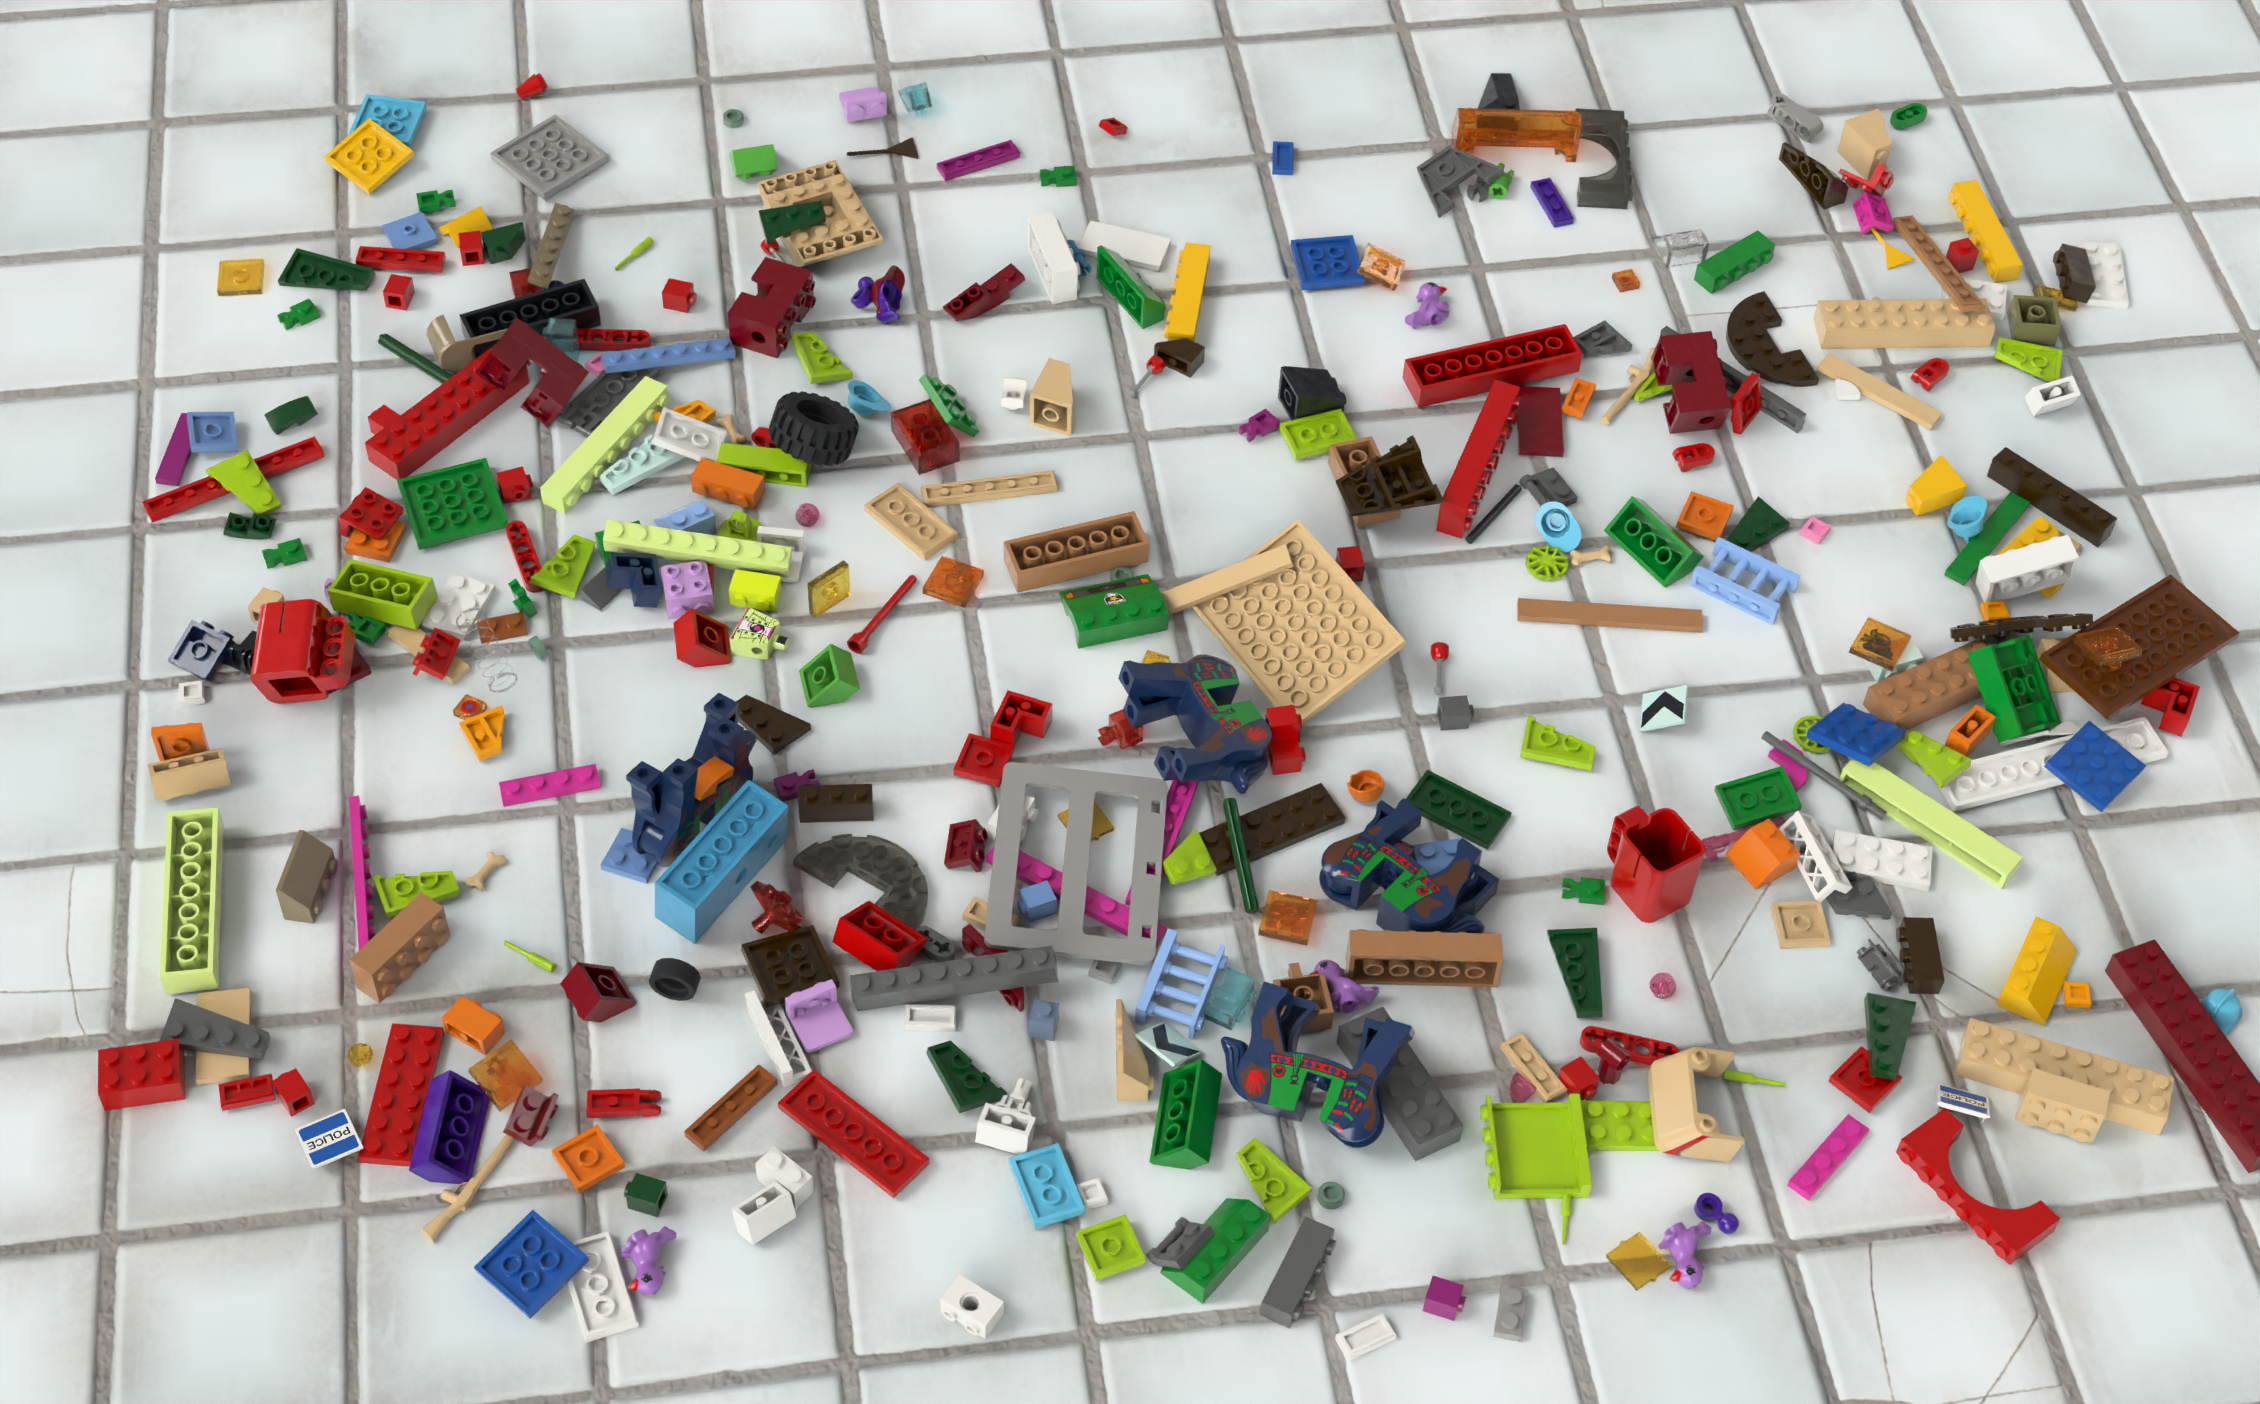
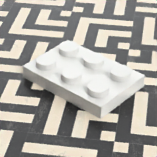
[1940,277,2007,320]
[651,407,727,462]
[422,573,496,641]

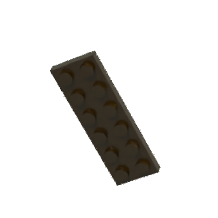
[1199,783,1346,876]

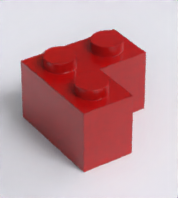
[2141,678,2200,737]
[990,690,1052,745]
[1265,705,1306,775]

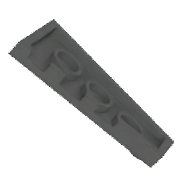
[160,998,270,1060]

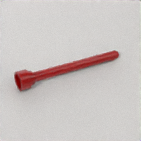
[847,575,917,654]

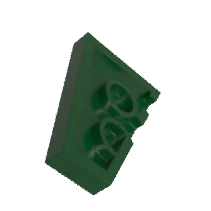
[759,201,826,245]
[1726,496,1790,552]

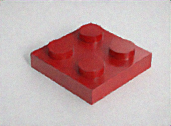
[1731,373,1761,435]
[953,733,1015,787]
[1828,1046,1903,1113]

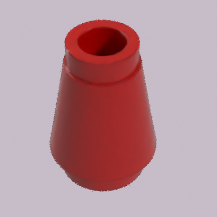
[515,73,548,100]

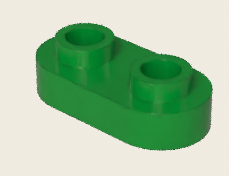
[1890,103,1927,129]

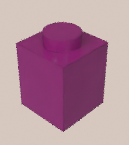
[1423,1275,1466,1321]

